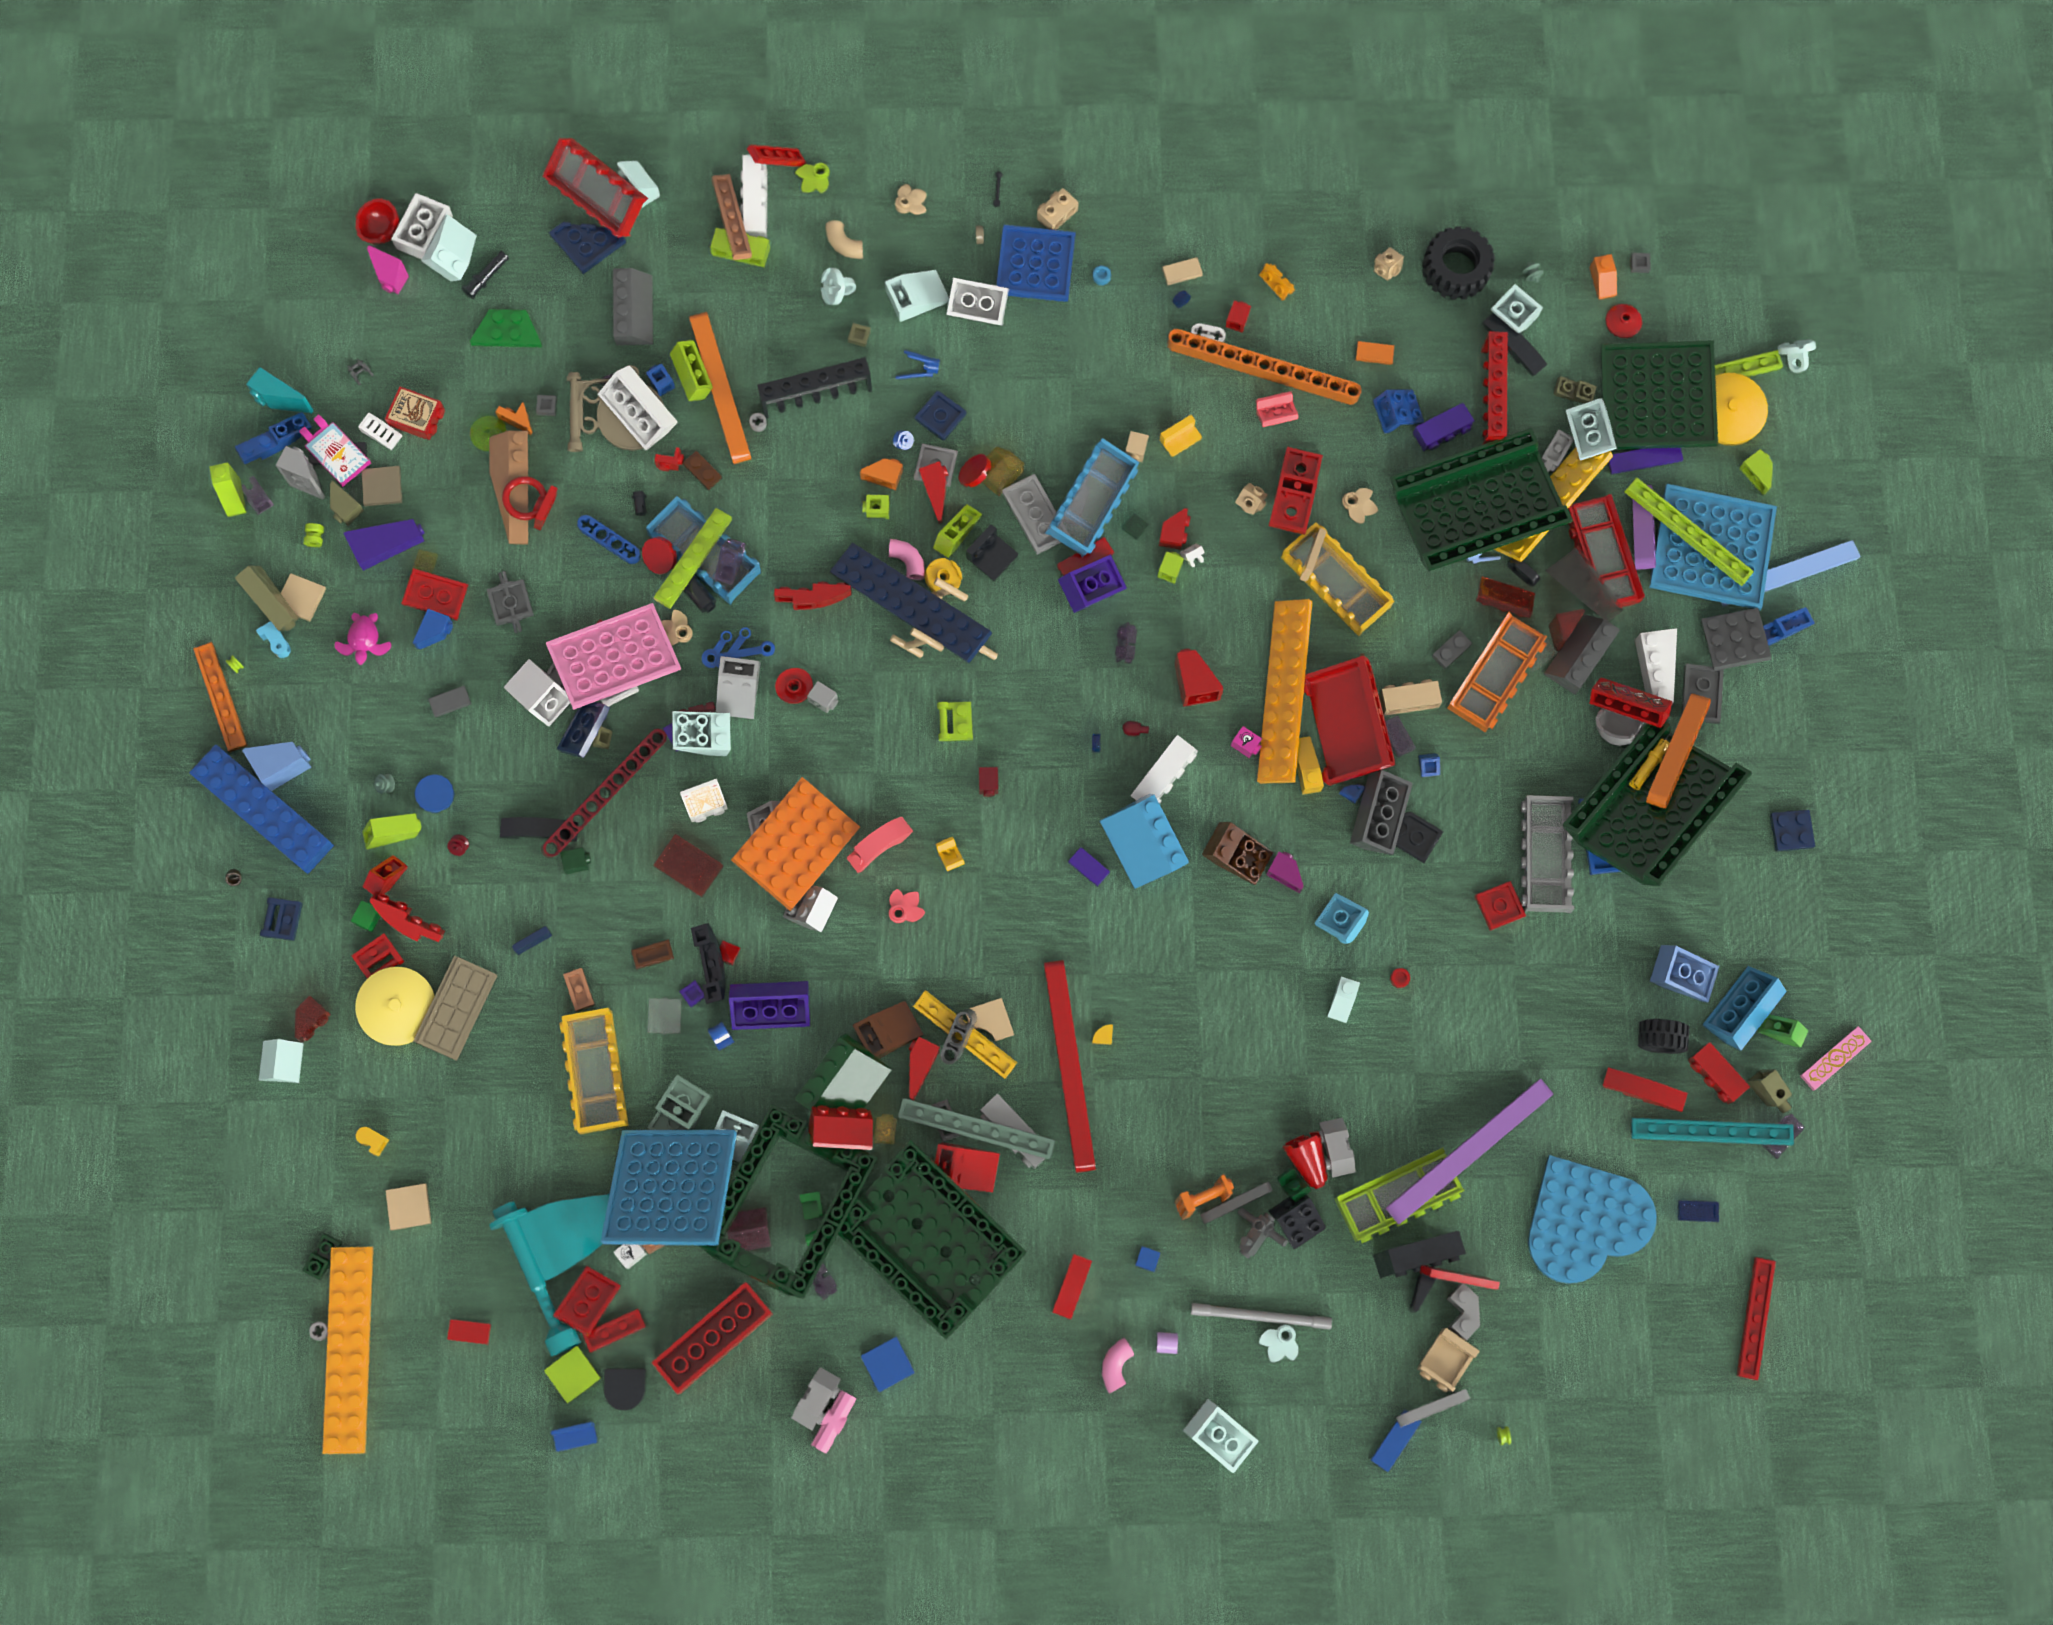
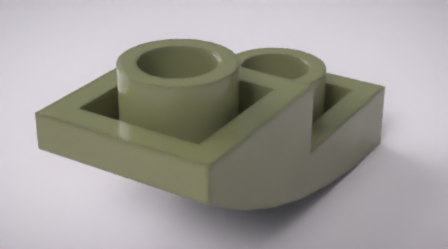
[1553,376,1597,403]

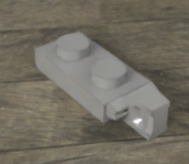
[1542,429,1574,473]

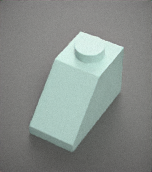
[1327,977,1360,1023]

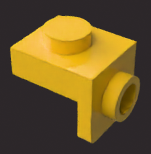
[936,837,965,871]

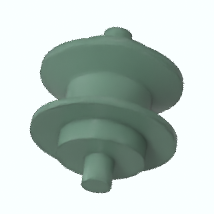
[1523,262,1543,282]
[374,774,395,793]

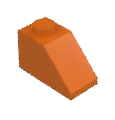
[1589,254,1617,300]
[860,458,903,490]

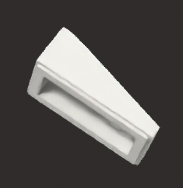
[359,413,402,450]

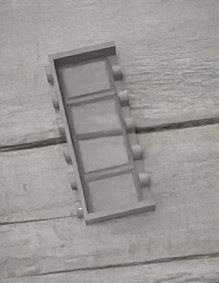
[1521,795,1574,914]

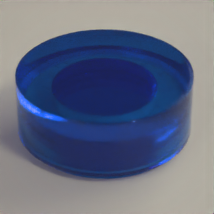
[1172,290,1191,308]
[1092,734,1101,753]

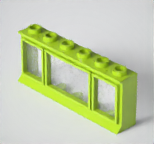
[1335,1147,1465,1243]

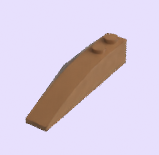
[489,431,528,545]

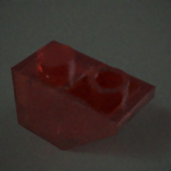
[295,996,331,1043]

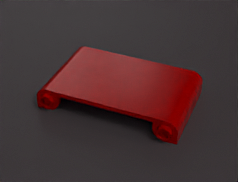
[1304,656,1395,786]

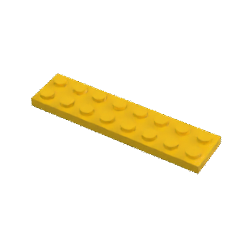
[1493,447,1613,562]

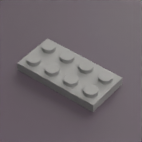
[1002,474,1070,555]

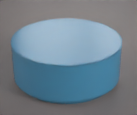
[1093,266,1111,285]

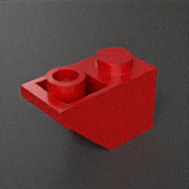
[1159,508,1191,550]

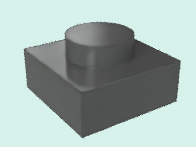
[1630,253,1651,273]
[536,395,557,416]

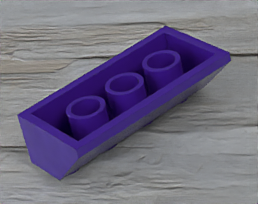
[729,981,810,1030]

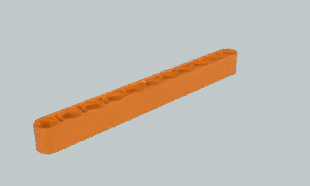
[1167,329,1361,405]

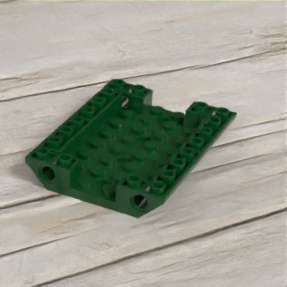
[838,1140,1027,1340]

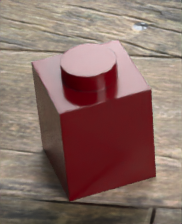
[979,767,999,797]

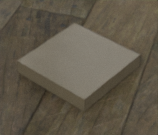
[362,466,402,506]

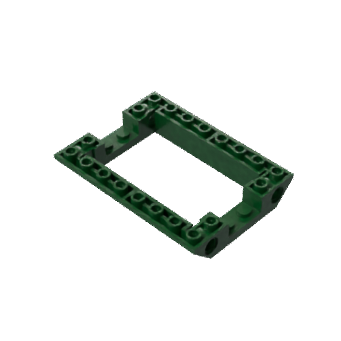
[697,1104,878,1299]

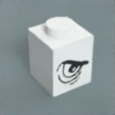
[614,1244,647,1269]

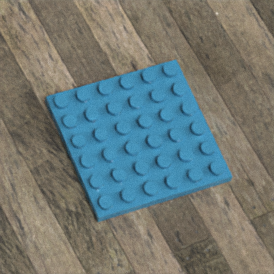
[1649,484,1777,610]
[601,1130,737,1245]

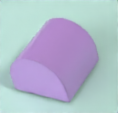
[1156,1332,1178,1354]

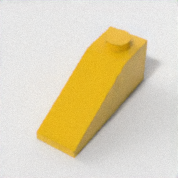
[1297,736,1324,795]

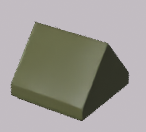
[592,726,612,749]

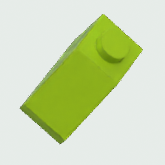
[1739,449,1773,496]

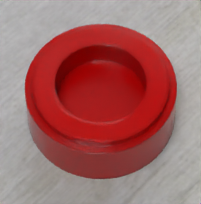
[1390,968,1410,988]

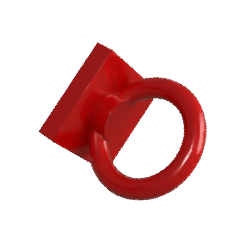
[502,476,558,531]

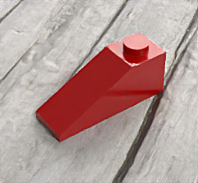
[919,461,949,524]
[909,1037,940,1100]

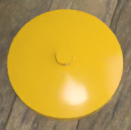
[1715,373,1768,446]

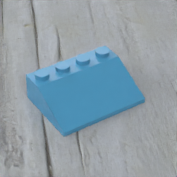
[1100,794,1189,889]

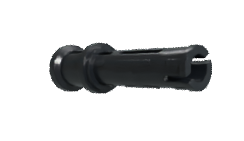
[462,251,509,299]

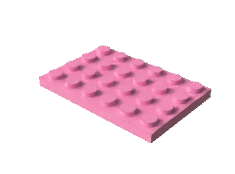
[546,603,681,710]

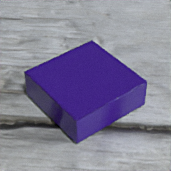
[679,980,705,1008]

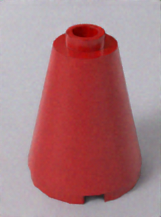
[1282,1131,1328,1189]

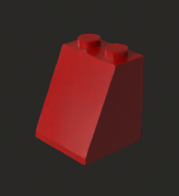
[1174,649,1223,707]

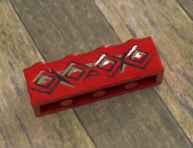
[1589,677,1672,728]

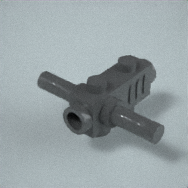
[1238,1207,1288,1259]

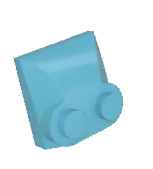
[1314,893,1369,944]

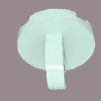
[821,268,856,305]
[1778,340,1816,373]

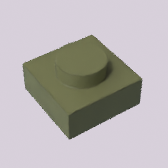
[848,323,871,347]

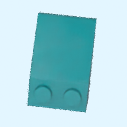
[246,367,314,414]

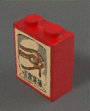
[385,387,445,441]

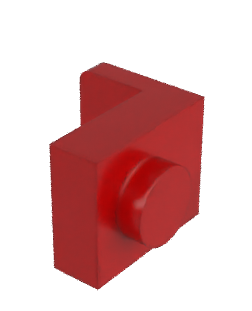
[654,447,684,471]

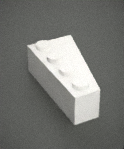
[740,155,767,238]
[1635,628,1677,704]
[1131,735,1198,804]

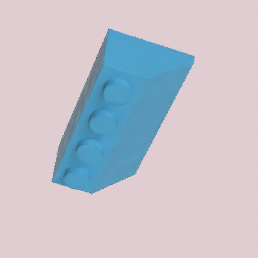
[1703,966,1787,1050]

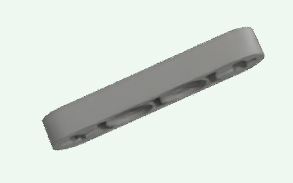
[1396,1389,1470,1427]

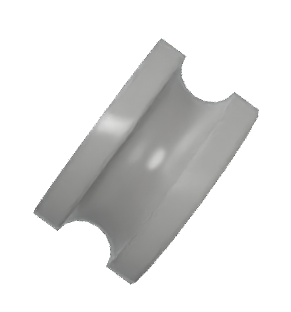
[749,413,767,432]
[309,1322,328,1341]

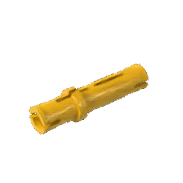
[1629,739,1670,790]

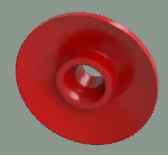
[1606,304,1642,338]
[775,668,813,704]

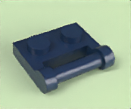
[259,898,303,941]

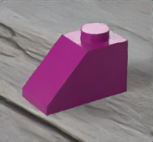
[1266,852,1304,893]

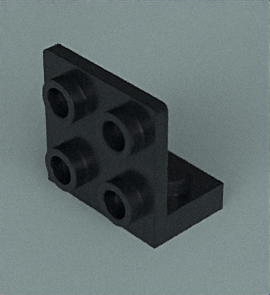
[966,524,1018,581]
[1268,1195,1326,1249]

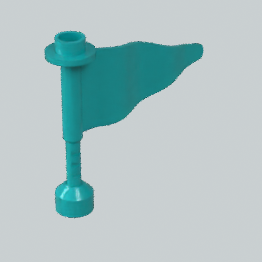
[489,1194,610,1357]

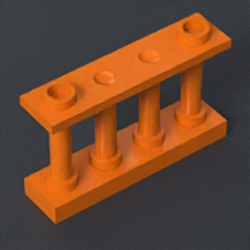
[1174,1175,1234,1220]

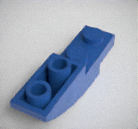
[235,412,312,465]

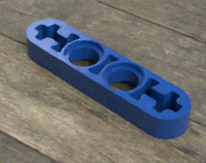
[577,515,641,564]

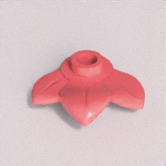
[889,889,925,923]

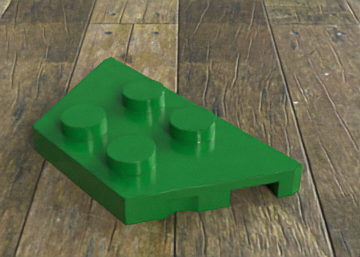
[470,309,542,347]

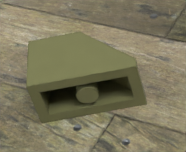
[330,481,364,526]

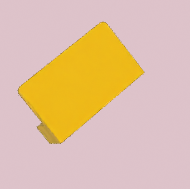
[1160,415,1202,457]

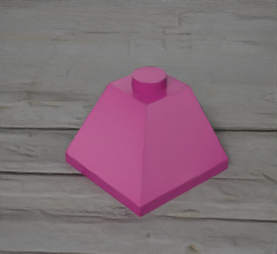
[367,245,409,294]

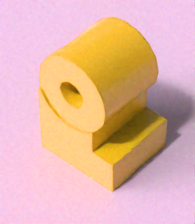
[356,1127,389,1157]

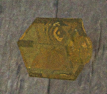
[874,1114,897,1144]

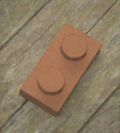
[563,968,595,1012]

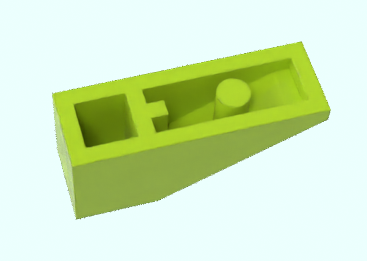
[933,504,982,558]

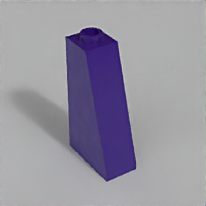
[343,519,425,571]

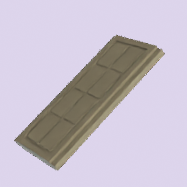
[413,955,497,1061]

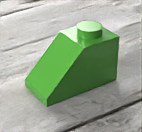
[1757,1014,1808,1048]

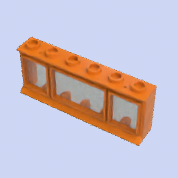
[1447,612,1547,733]

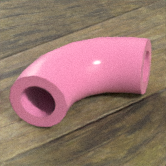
[889,539,925,580]
[1102,1338,1134,1393]

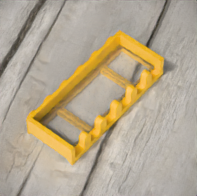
[1281,522,1394,636]
[560,1008,629,1134]

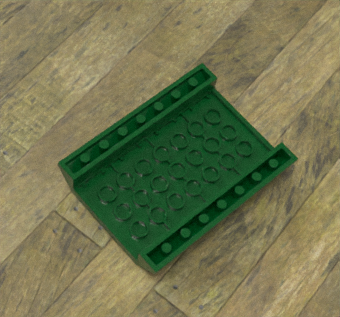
[1390,428,1573,571]
[1562,722,1752,886]

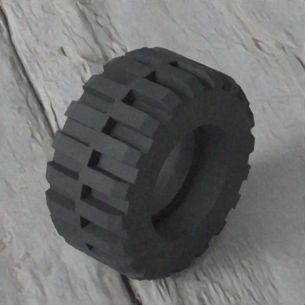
[1422,226,1495,300]

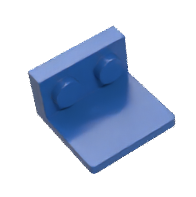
[1373,390,1424,433]

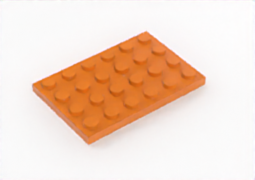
[731,777,860,911]

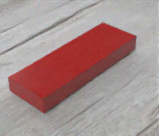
[1057,537,1114,576]
[582,1309,646,1353]

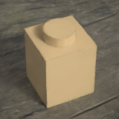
[1125,431,1149,462]

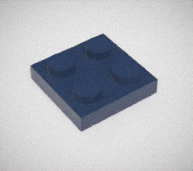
[915,390,967,441]
[1770,810,1816,851]

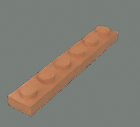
[712,174,752,260]

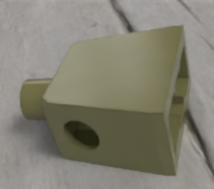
[1746,1069,1792,1114]

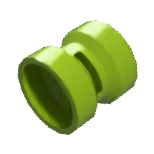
[303,523,324,547]

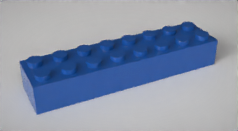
[189,745,334,874]

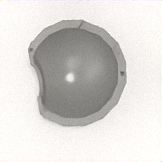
[1596,708,1644,746]

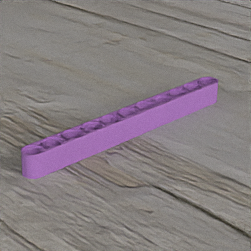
[1385,1079,1554,1224]

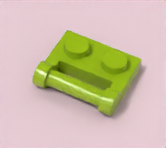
[937,702,973,741]

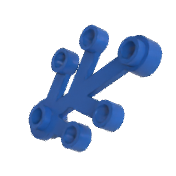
[702,627,775,668]

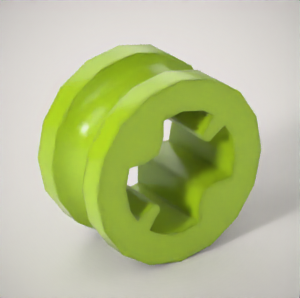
[226,655,244,673]
[1497,1426,1511,1446]

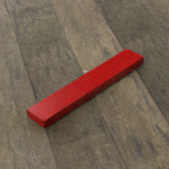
[1737,1257,1776,1381]

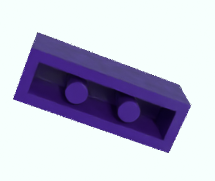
[1413,403,1475,452]

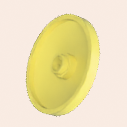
[355,967,435,1046]

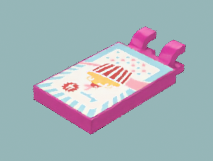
[299,415,371,487]

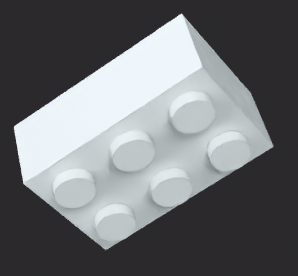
[392,193,453,259]
[947,278,1009,325]

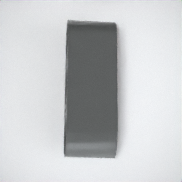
[940,1008,977,1064]

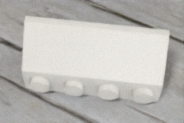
[598,365,677,450]

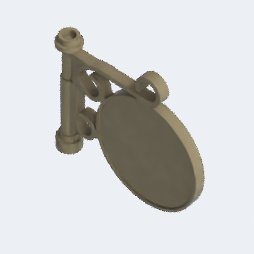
[566,365,664,452]

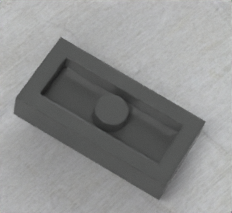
[1432,630,1473,669]

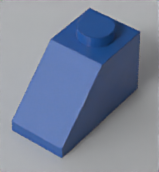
[413,609,453,649]

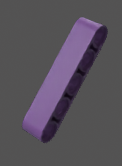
[1633,485,1656,570]

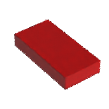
[447,1319,492,1345]

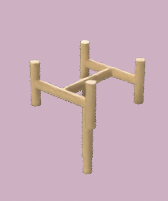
[890,577,998,660]

